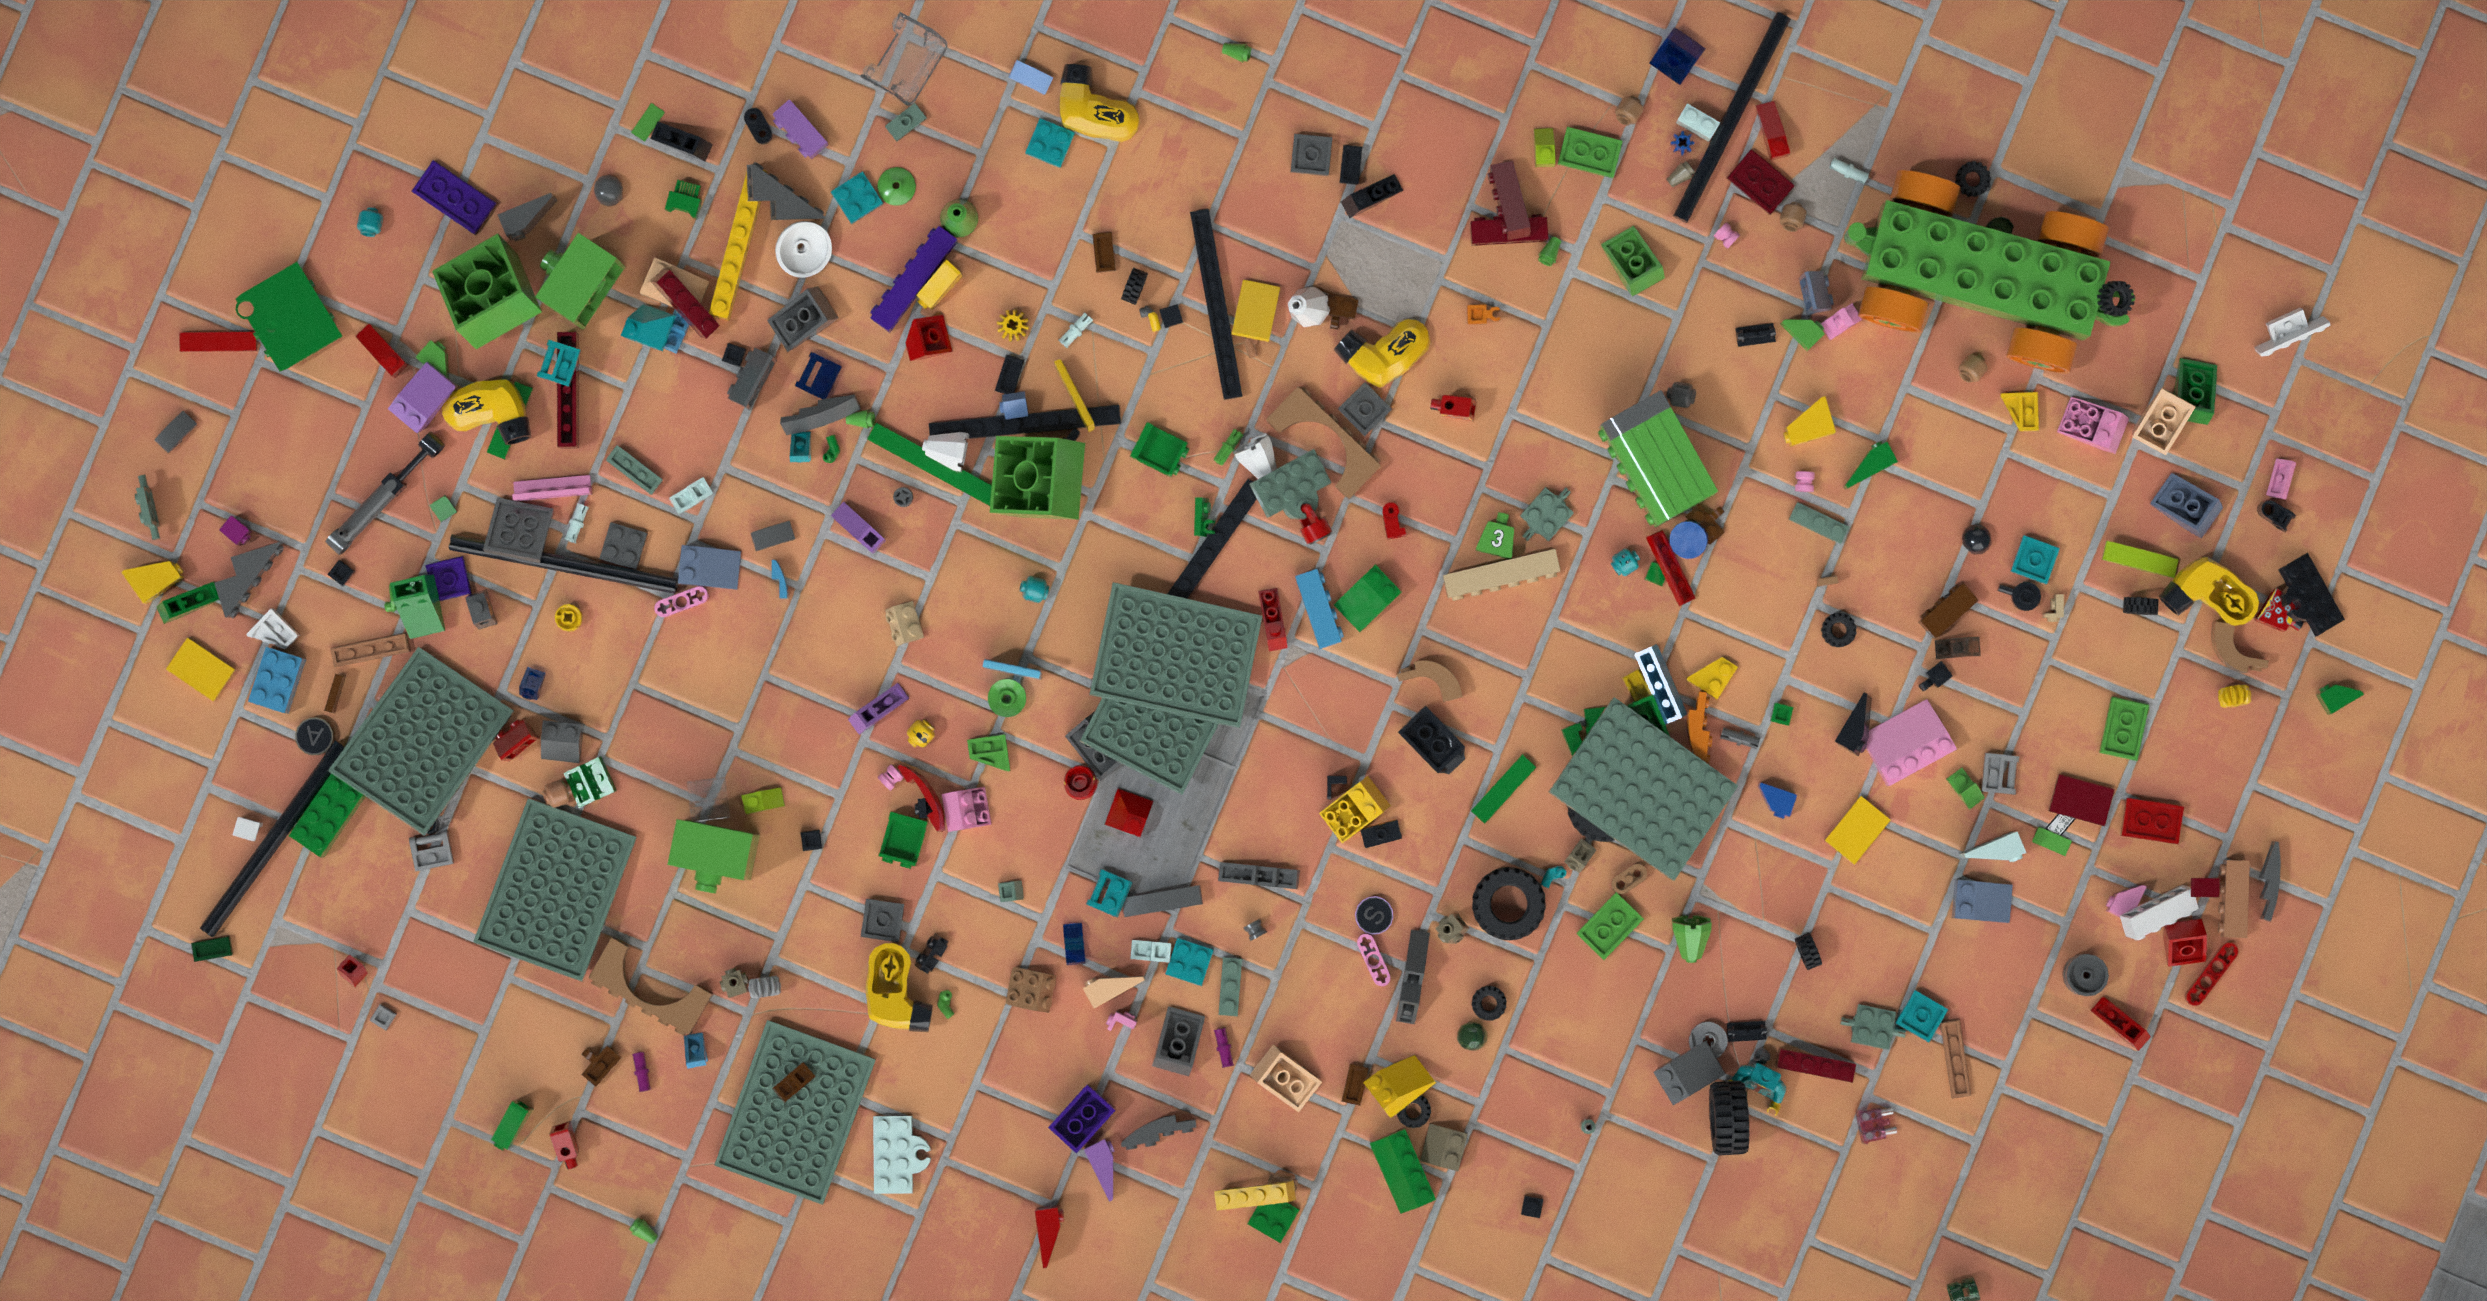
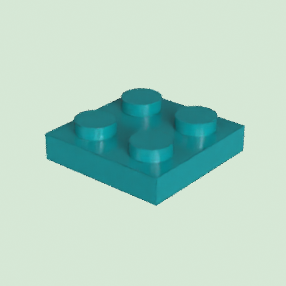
[1025,118,1075,169]
[831,171,883,225]
[2010,535,2060,585]
[1165,938,1214,986]
[1895,990,1948,1043]

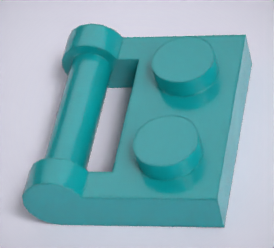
[536,340,581,387]
[1086,869,1133,918]

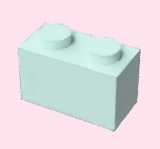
[1676,104,1720,142]

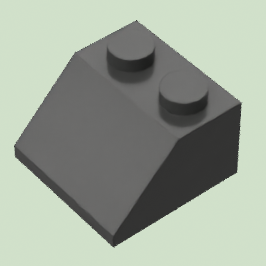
[541,720,584,763]

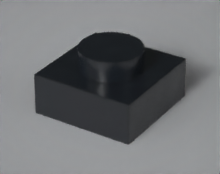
[1521,1195,1544,1218]

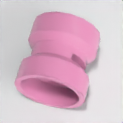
[1714,222,1740,249]
[1795,471,1815,492]
[877,764,904,791]

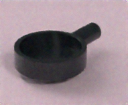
[1997,582,2041,611]

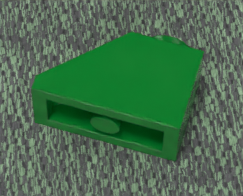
[2316,684,2364,715]

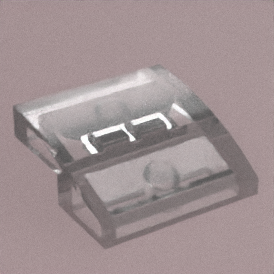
[687,777,730,822]

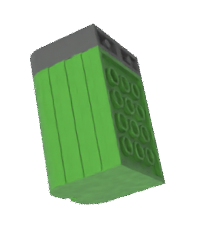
[1597,390,1718,528]

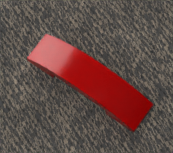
[898,765,945,832]

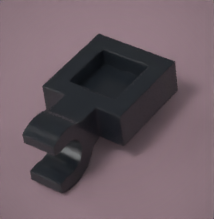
[1918,661,1953,692]

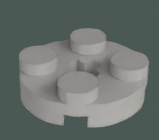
[1689,1022,1728,1058]

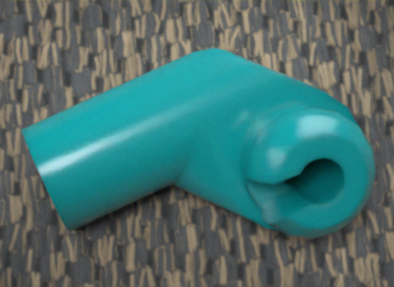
[1541,866,1567,888]

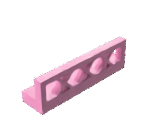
[512,475,592,501]

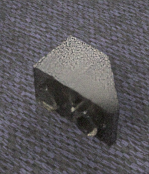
[1935,637,1981,659]

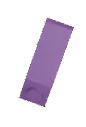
[848,683,909,735]
[1084,1139,1115,1202]

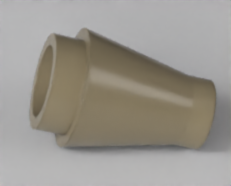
[1666,161,1695,188]

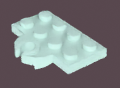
[873,1116,931,1194]

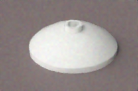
[775,221,832,278]

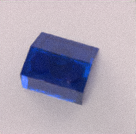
[1649,27,1706,85]

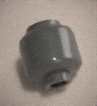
[1667,382,1696,408]

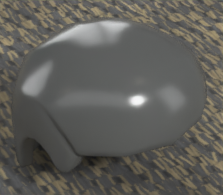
[594,175,623,207]

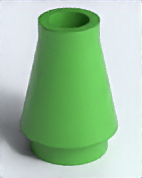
[1222,43,1252,63]
[1538,237,1562,266]
[846,410,875,429]
[629,1217,658,1244]

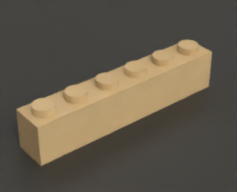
[1443,549,1561,601]

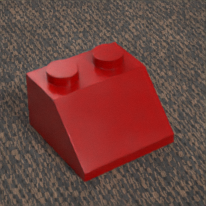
[2163,919,2207,967]

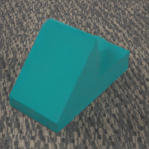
[789,432,811,463]

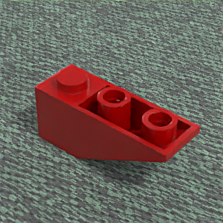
[1258,588,1288,652]

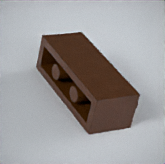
[1918,583,1979,639]

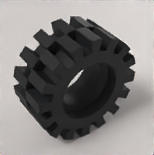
[1955,161,1991,197]
[1121,267,1148,305]
[2097,281,2135,316]
[2123,597,2159,615]
[1821,613,1857,648]
[1795,933,1822,970]
[1471,986,1507,1021]
[1397,1095,1431,1128]

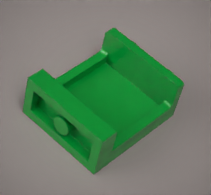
[1130,422,1190,478]
[878,812,928,869]

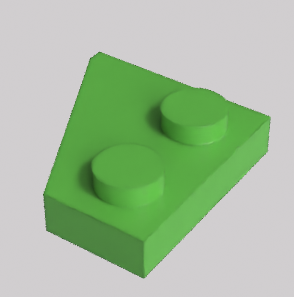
[967,735,1010,772]

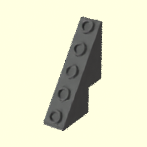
[747,162,825,220]
[215,542,285,619]
[1396,930,1430,1024]

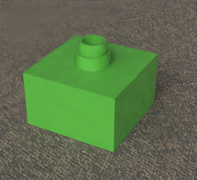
[535,233,626,330]
[432,234,542,349]
[989,436,1085,520]
[667,819,760,894]

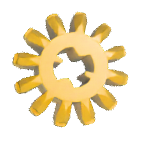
[997,309,1029,342]
[2218,684,2252,708]

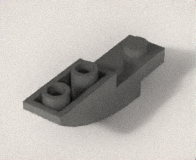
[1121,1114,1197,1150]

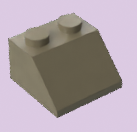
[1420,1123,1468,1171]

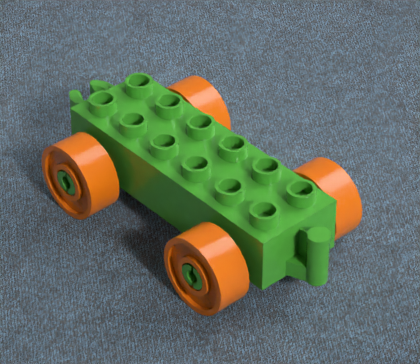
[1844,170,2135,374]

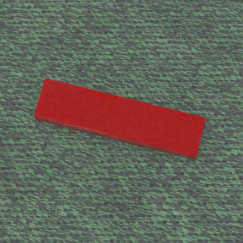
[179,332,257,352]
[1646,530,1696,606]

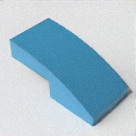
[664,310,689,354]
[772,560,789,599]

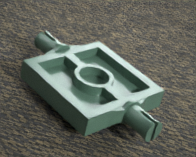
[135,475,160,540]
[1520,487,1574,541]
[1840,1004,1906,1050]

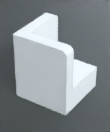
[233,817,263,841]

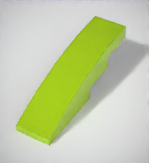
[2102,541,2179,578]

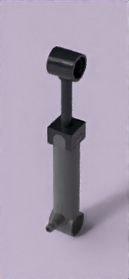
[325,431,445,555]

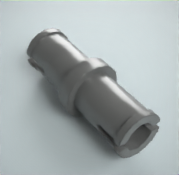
[1720,727,1760,749]

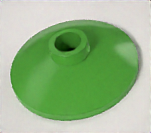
[878,167,916,206]
[988,679,1026,717]

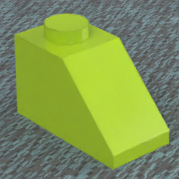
[1534,128,1556,167]
[741,787,785,814]

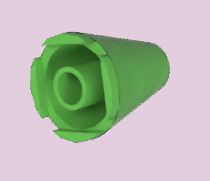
[940,199,978,237]

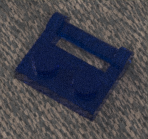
[795,352,842,399]

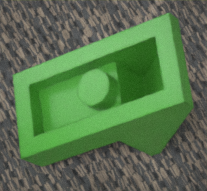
[1946,767,1985,810]

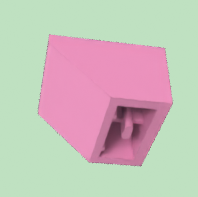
[942,787,991,832]

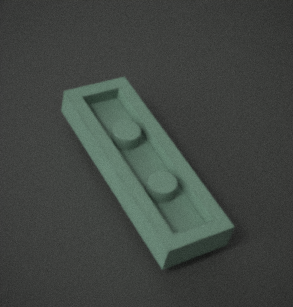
[606,445,663,495]
[1788,502,1849,544]
[1218,957,1242,1017]

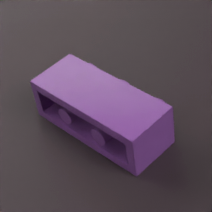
[772,99,829,160]

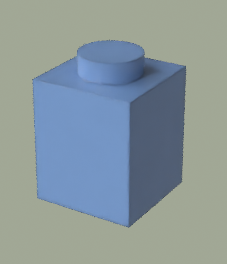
[999,391,1028,419]

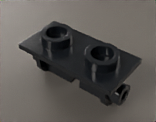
[1735,323,1776,347]
[915,933,949,974]
[1727,1021,1767,1042]

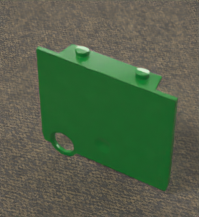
[235,262,343,372]

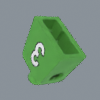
[1475,512,1514,559]

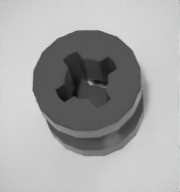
[893,487,913,507]
[1243,919,1267,941]

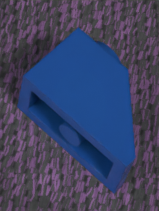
[1758,783,1797,819]

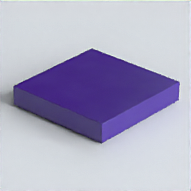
[425,556,472,601]

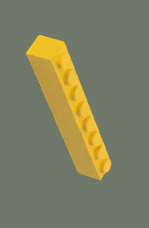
[709,170,769,321]

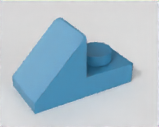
[684,1032,708,1069]

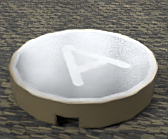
[295,717,334,755]

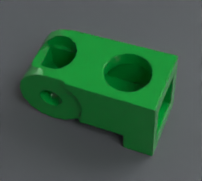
[1561,723,1583,756]

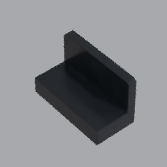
[1327,776,1347,800]

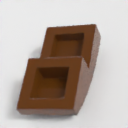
[772,1062,816,1103]

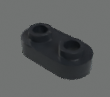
[744,108,773,145]

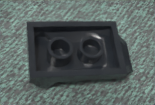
[1398,706,1465,774]

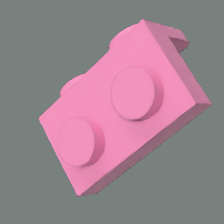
[1106,1011,1137,1031]

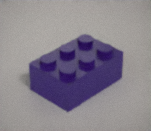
[1048,1084,1116,1154]

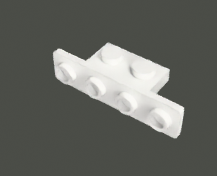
[2254,308,2331,356]

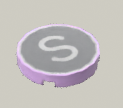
[1355,896,1393,935]

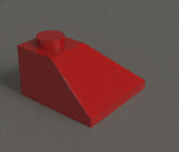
[905,315,953,361]
[1104,789,1154,838]

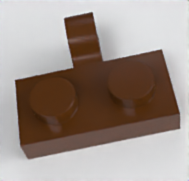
[1324,293,1358,330]
[1685,504,1725,545]
[581,1045,622,1087]

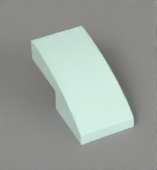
[669,477,713,515]
[1130,940,1171,963]

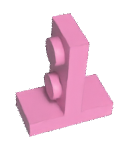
[1821,303,1862,340]

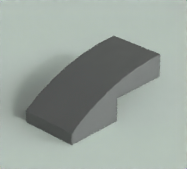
[155,411,197,453]
[750,521,795,551]

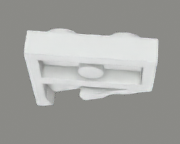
[246,608,300,649]

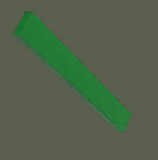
[867,423,992,506]

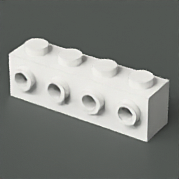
[2120,885,2199,940]

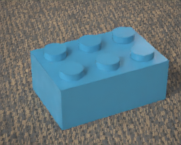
[248,647,306,714]

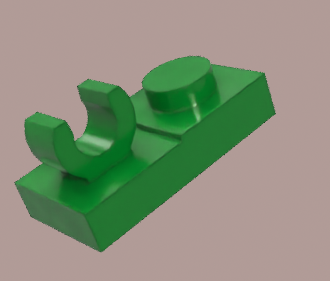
[1194,497,1215,537]

